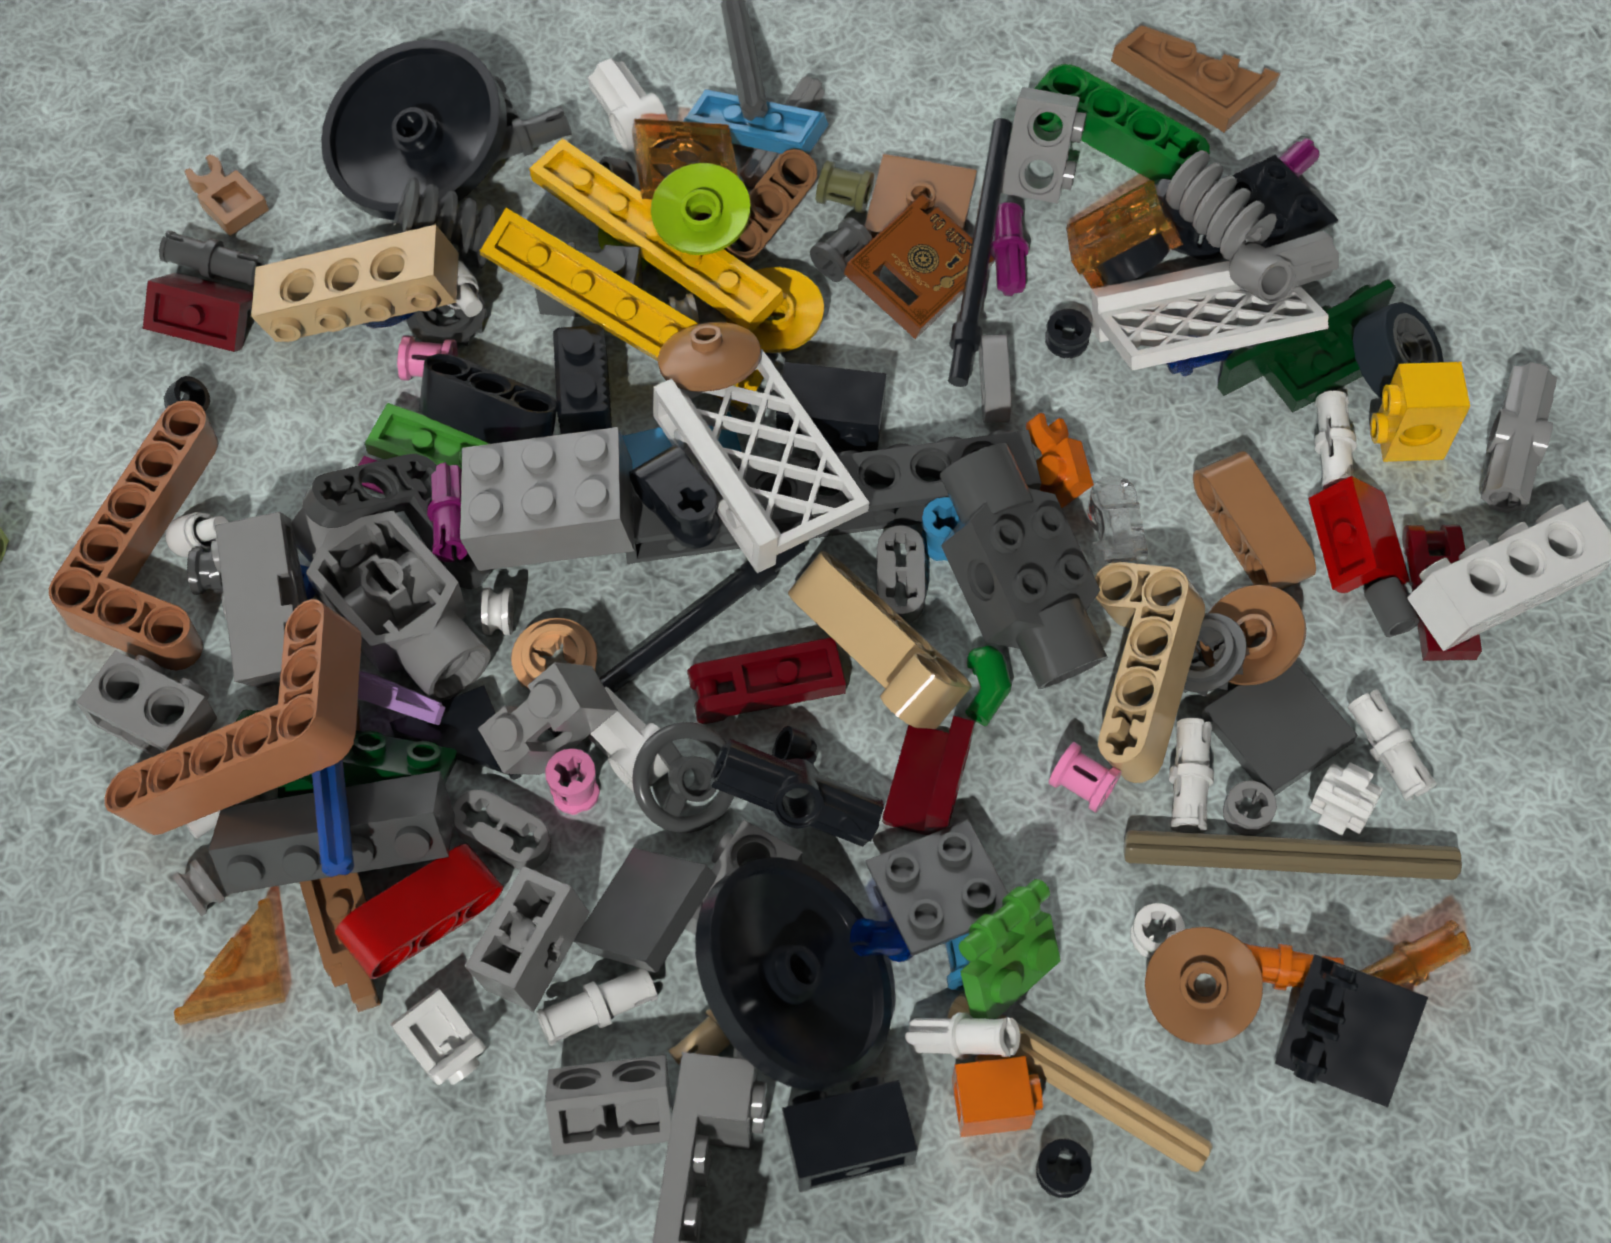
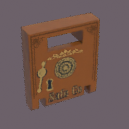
[843,194,995,339]

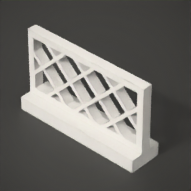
[1091,260,1328,371]
[653,349,869,573]

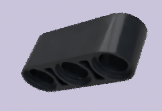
[419,354,558,444]

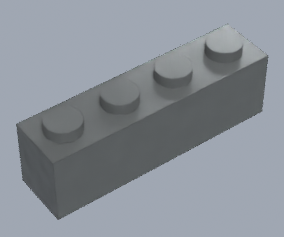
[208,771,455,894]

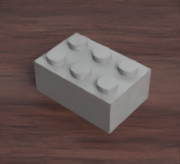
[460,427,634,571]

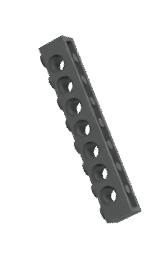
[625,430,1041,564]

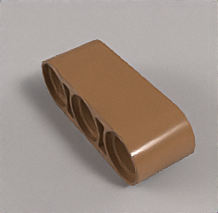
[724,149,817,266]
[1193,451,1316,590]

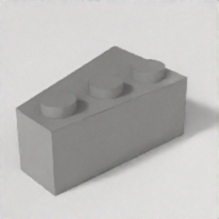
[211,512,307,688]

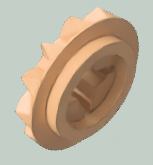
[511,618,598,690]

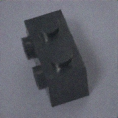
[776,362,886,452]
[782,1077,918,1192]

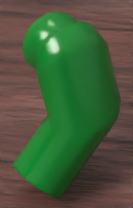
[965,645,1012,726]

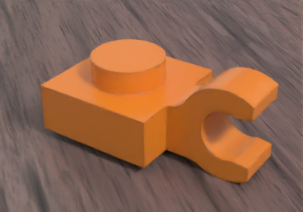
[1026,413,1094,508]

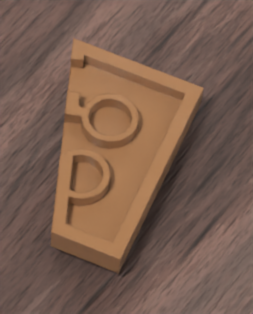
[1111,25,1281,133]

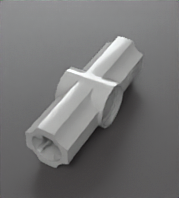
[1481,362,1557,513]

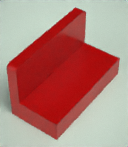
[1308,476,1410,593]

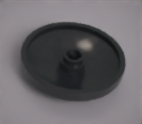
[321,40,507,220]
[695,857,892,1091]

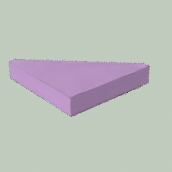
[358,671,446,725]

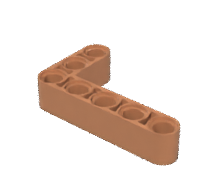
[49,400,218,671]
[104,599,362,835]

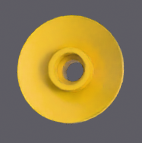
[725,267,824,353]

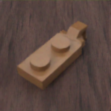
[300,872,381,1013]

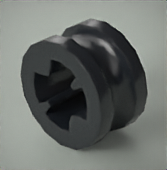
[1045,309,1091,358]
[1036,1139,1092,1198]

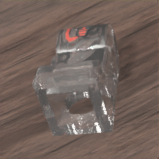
[1087,475,1149,578]

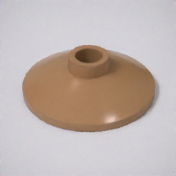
[658,322,761,392]
[1200,585,1307,686]
[1145,927,1263,1045]

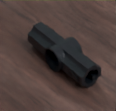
[710,739,884,847]

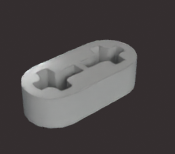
[979,335,1011,423]
[876,525,925,623]
[453,790,551,870]

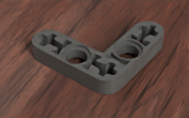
[302,454,493,589]

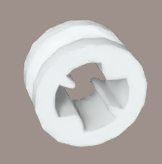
[481,588,514,635]
[1131,903,1185,959]

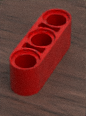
[335,844,503,979]

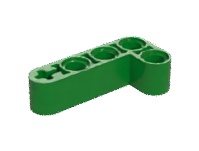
[1034,64,1210,181]

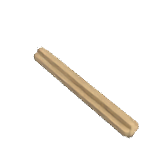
[948,992,1213,1172]

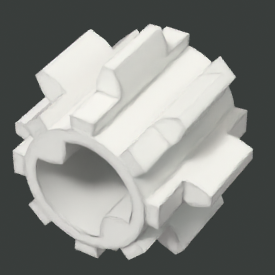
[1309,762,1383,836]

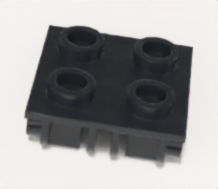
[1231,155,1339,248]
[1274,954,1428,1108]

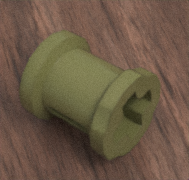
[816,160,874,214]

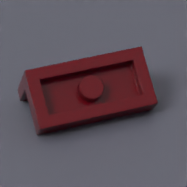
[143,273,253,352]
[882,716,975,836]

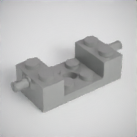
[652,1047,767,1243]

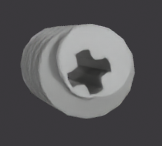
[1166,150,1277,260]

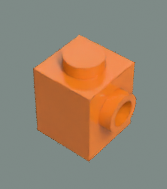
[952,1054,1043,1137]

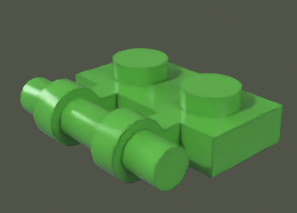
[958,879,1061,1019]

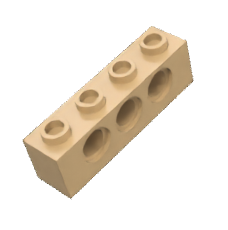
[251,225,459,342]

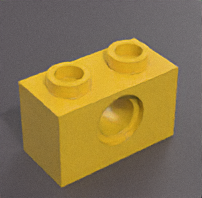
[1370,362,1470,462]

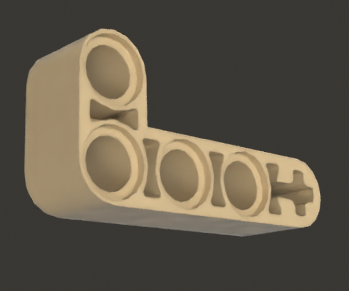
[788,551,972,729]
[1095,562,1205,783]

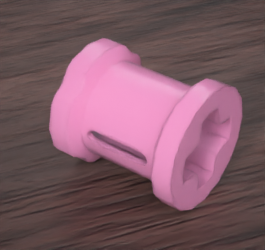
[397,335,458,381]
[1048,742,1122,813]
[545,748,600,815]

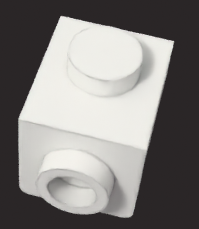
[390,988,486,1085]

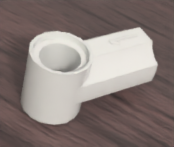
[588,58,670,151]
[587,687,679,792]

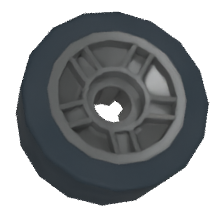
[1353,302,1444,399]

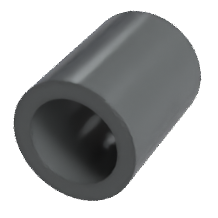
[1364,577,1420,638]

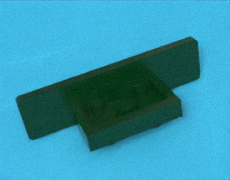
[1217,279,1396,413]
[235,709,457,799]

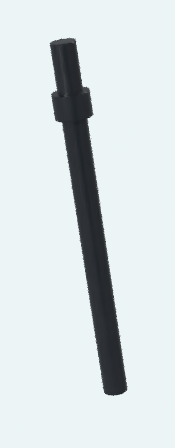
[948,118,1012,387]
[548,543,806,738]

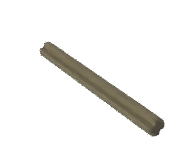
[1123,830,1462,880]

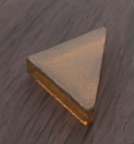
[174,898,285,1025]

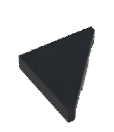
[389,685,522,780]

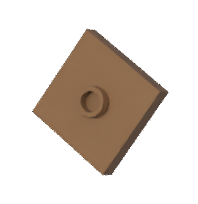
[865,154,977,239]

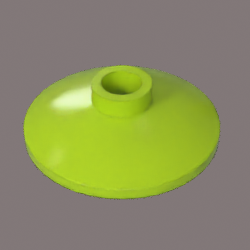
[651,163,751,255]

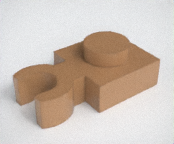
[185,154,269,236]

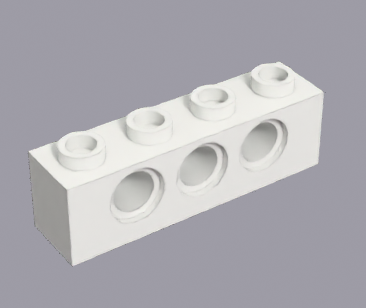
[1407,501,1611,651]

